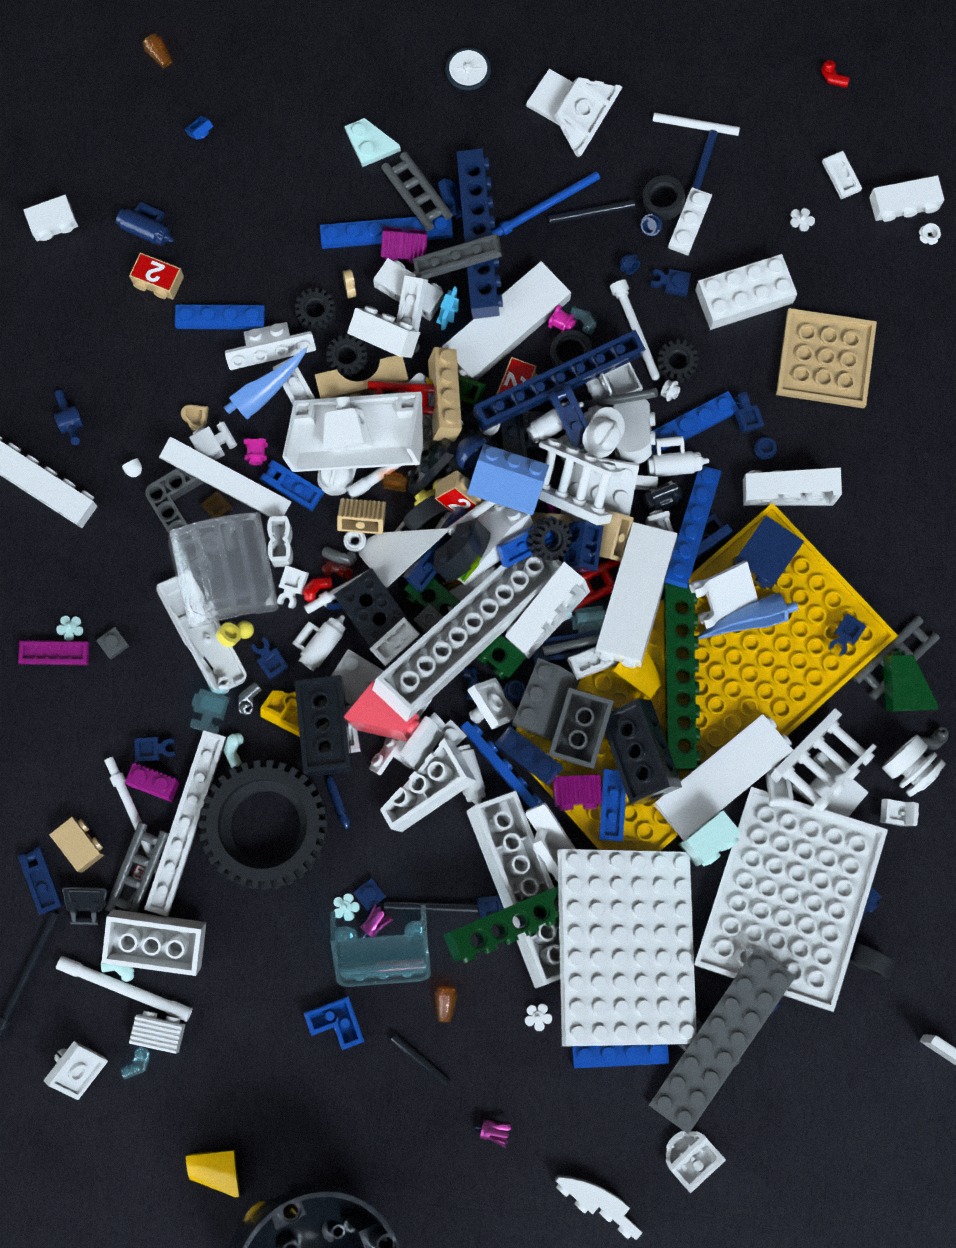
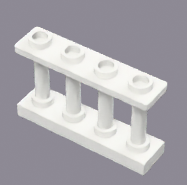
[539,438,623,525]
[770,709,877,815]

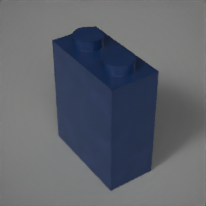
[733,516,804,590]

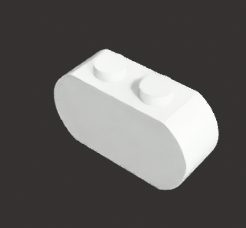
[613,399,656,464]

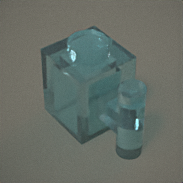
[571,606,605,634]
[190,689,230,734]

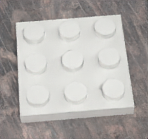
[561,458,639,522]

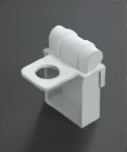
[586,363,643,408]

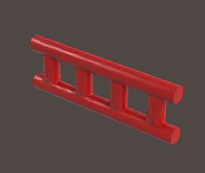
[368,381,435,415]
[571,559,621,613]

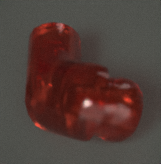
[321,560,353,579]

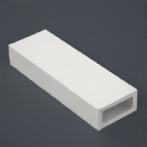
[442,261,571,381]
[596,522,677,668]
[653,714,793,841]

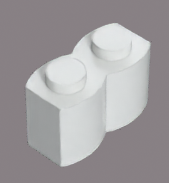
[267,516,293,567]

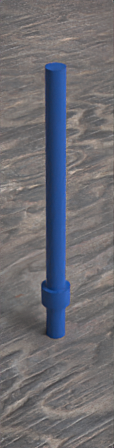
[492,171,600,236]

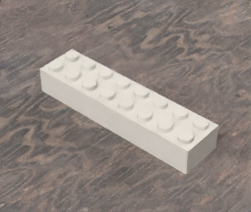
[467,791,560,988]

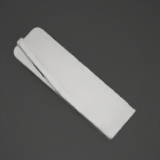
[157,570,247,695]

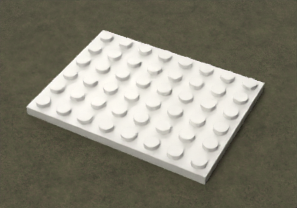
[694,787,888,1012]
[557,849,697,1046]

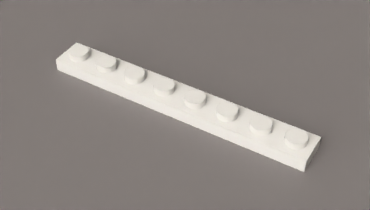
[144,730,226,917]

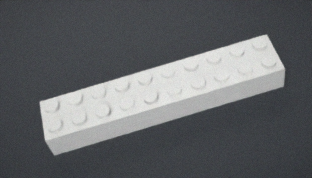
[372,554,563,722]

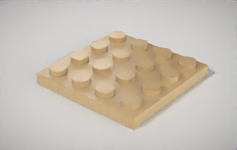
[776,308,877,408]

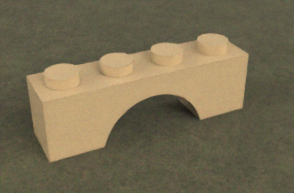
[428,347,462,442]
[315,355,409,399]

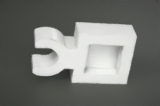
[277,566,309,608]

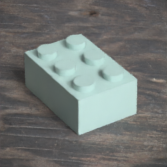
[678,811,741,866]

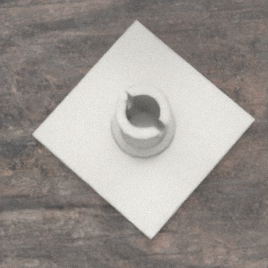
[468,678,517,729]
[43,1041,108,1100]

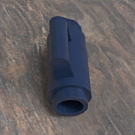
[116,201,174,246]

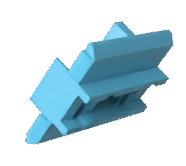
[436,286,459,330]

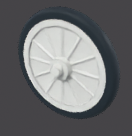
[445,48,491,91]

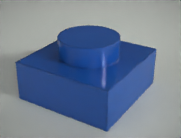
[185,116,214,140]

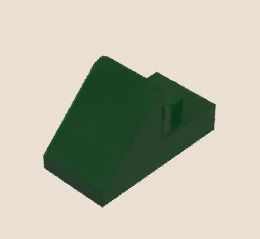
[458,375,486,405]

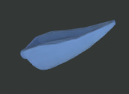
[224,348,307,420]
[698,592,798,639]

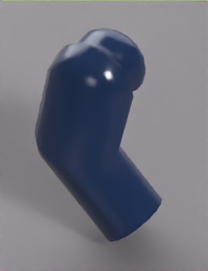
[462,667,480,700]

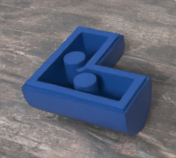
[304,996,365,1050]

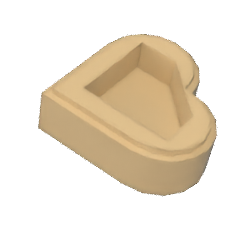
[343,269,356,298]
[181,405,209,431]

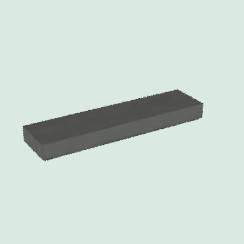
[413,233,502,279]

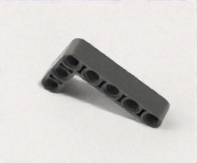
[145,468,215,582]

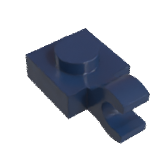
[733,392,765,433]

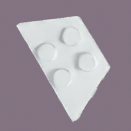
[554,77,622,157]

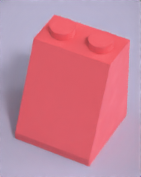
[344,680,422,742]

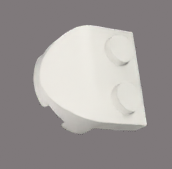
[666,1131,726,1193]

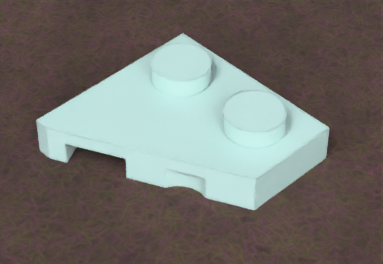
[345,118,401,167]

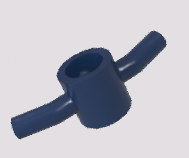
[54,390,84,445]

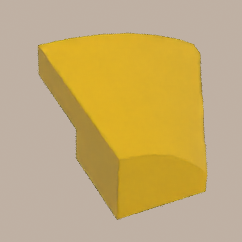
[613,650,663,700]
[260,691,319,737]
[186,1150,240,1197]

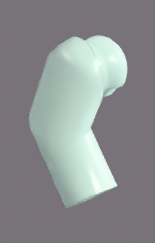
[224,733,244,768]
[101,961,134,982]

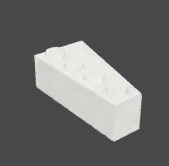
[743,468,842,506]
[505,562,590,659]
[380,738,477,832]

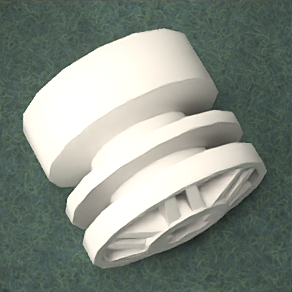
[882,734,946,797]

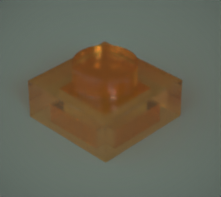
[383,472,408,492]

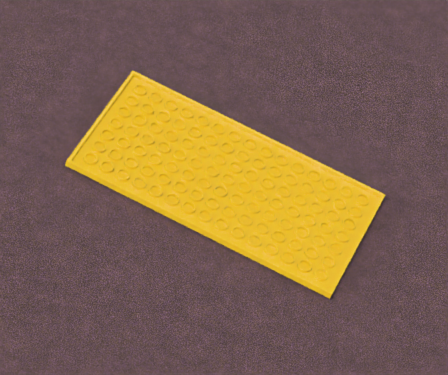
[515,503,898,851]

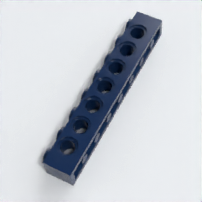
[457,148,503,319]
[472,330,646,432]

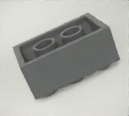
[512,658,580,742]
[549,688,614,769]

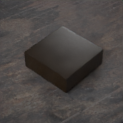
[201,490,233,523]

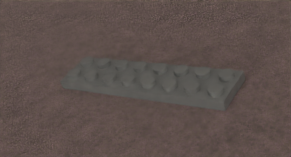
[649,947,796,1134]

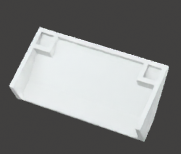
[282,392,423,472]

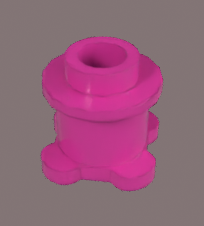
[548,305,576,332]
[244,438,268,465]

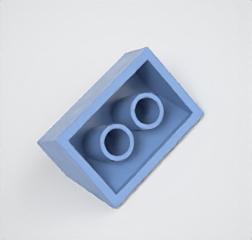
[467,444,549,515]

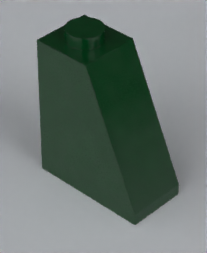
[883,651,938,711]

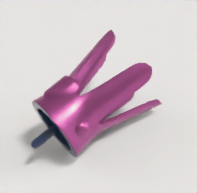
[360,904,394,938]
[475,1119,512,1148]

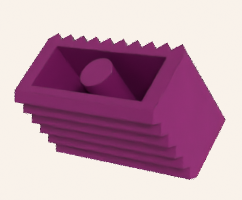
[381,226,428,263]
[125,763,180,802]
[553,775,602,811]

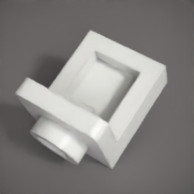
[645,510,674,532]
[880,799,919,826]

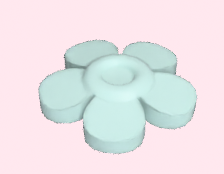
[56,616,83,641]
[334,894,360,921]

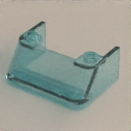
[330,904,431,987]

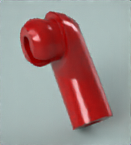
[821,60,850,88]
[302,577,333,602]

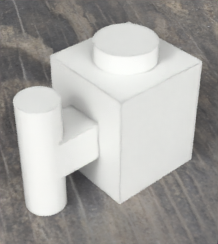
[189,422,237,460]

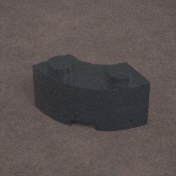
[433,519,491,582]

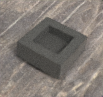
[96,627,129,660]

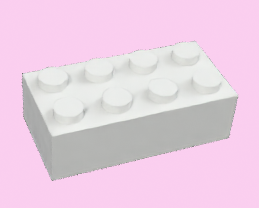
[695,254,797,330]
[102,909,206,976]

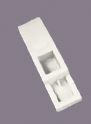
[555,1175,642,1240]

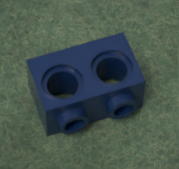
[563,521,604,573]

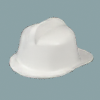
[582,407,625,458]
[317,468,356,496]

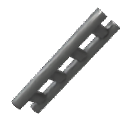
[381,152,453,231]
[853,616,940,700]
[105,821,169,913]

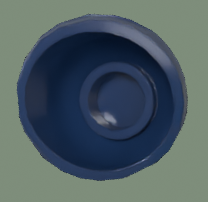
[456,436,489,471]

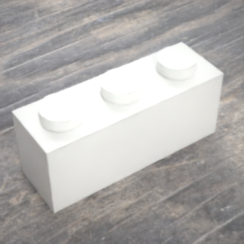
[869,176,944,222]
[373,258,444,321]
[348,306,420,358]

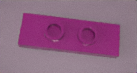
[18,640,90,665]

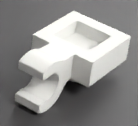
[429,712,467,746]

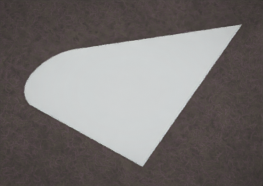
[359,528,451,588]

